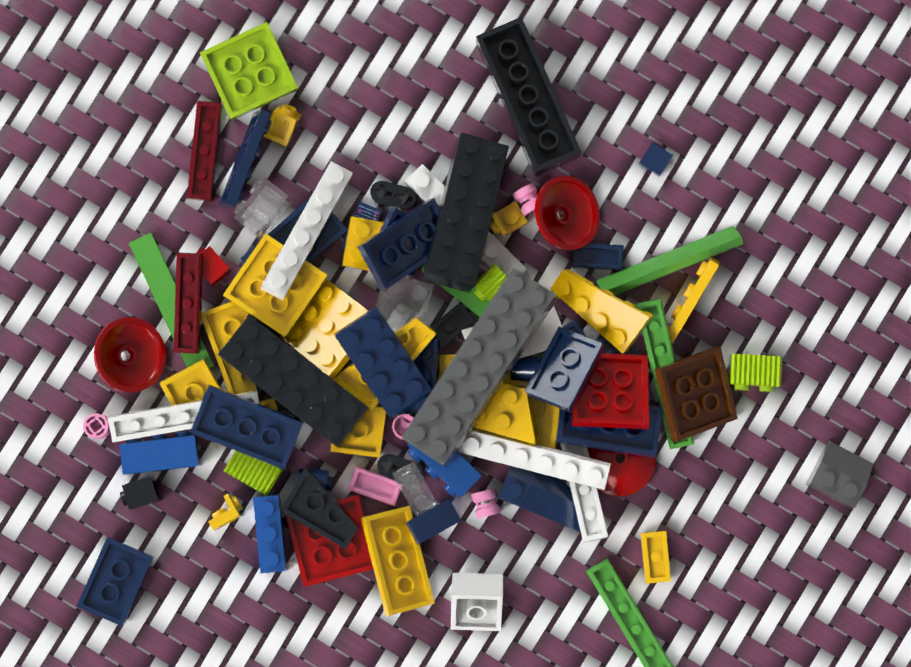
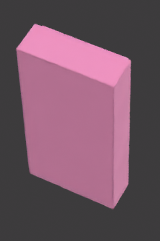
[348,466,403,506]

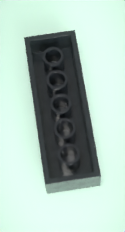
[476,17,582,176]
[422,132,509,293]
[218,315,370,449]

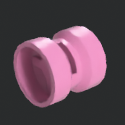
[512,183,537,216]
[83,413,111,439]
[392,414,414,440]
[471,488,501,519]

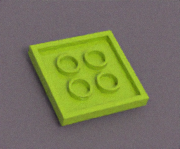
[200,22,299,121]

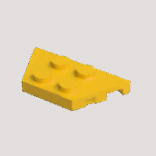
[474,383,537,445]

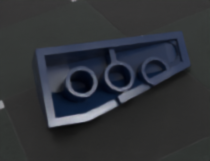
[498,466,581,532]

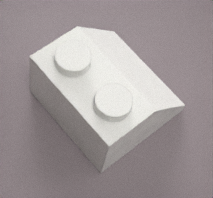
[451,573,503,631]

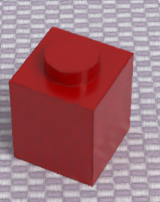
[196,246,232,287]

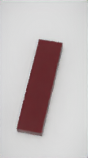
[187,101,222,202]
[173,252,203,354]

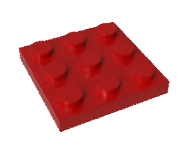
[572,353,649,429]
[285,495,373,587]

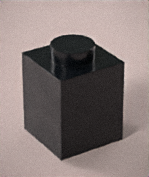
[120,476,161,510]

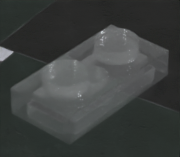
[392,462,438,517]

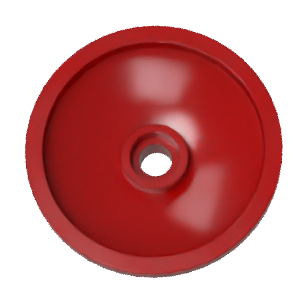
[535,176,600,250]
[94,317,166,393]
[587,447,656,497]

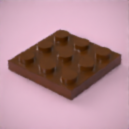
[654,347,738,442]

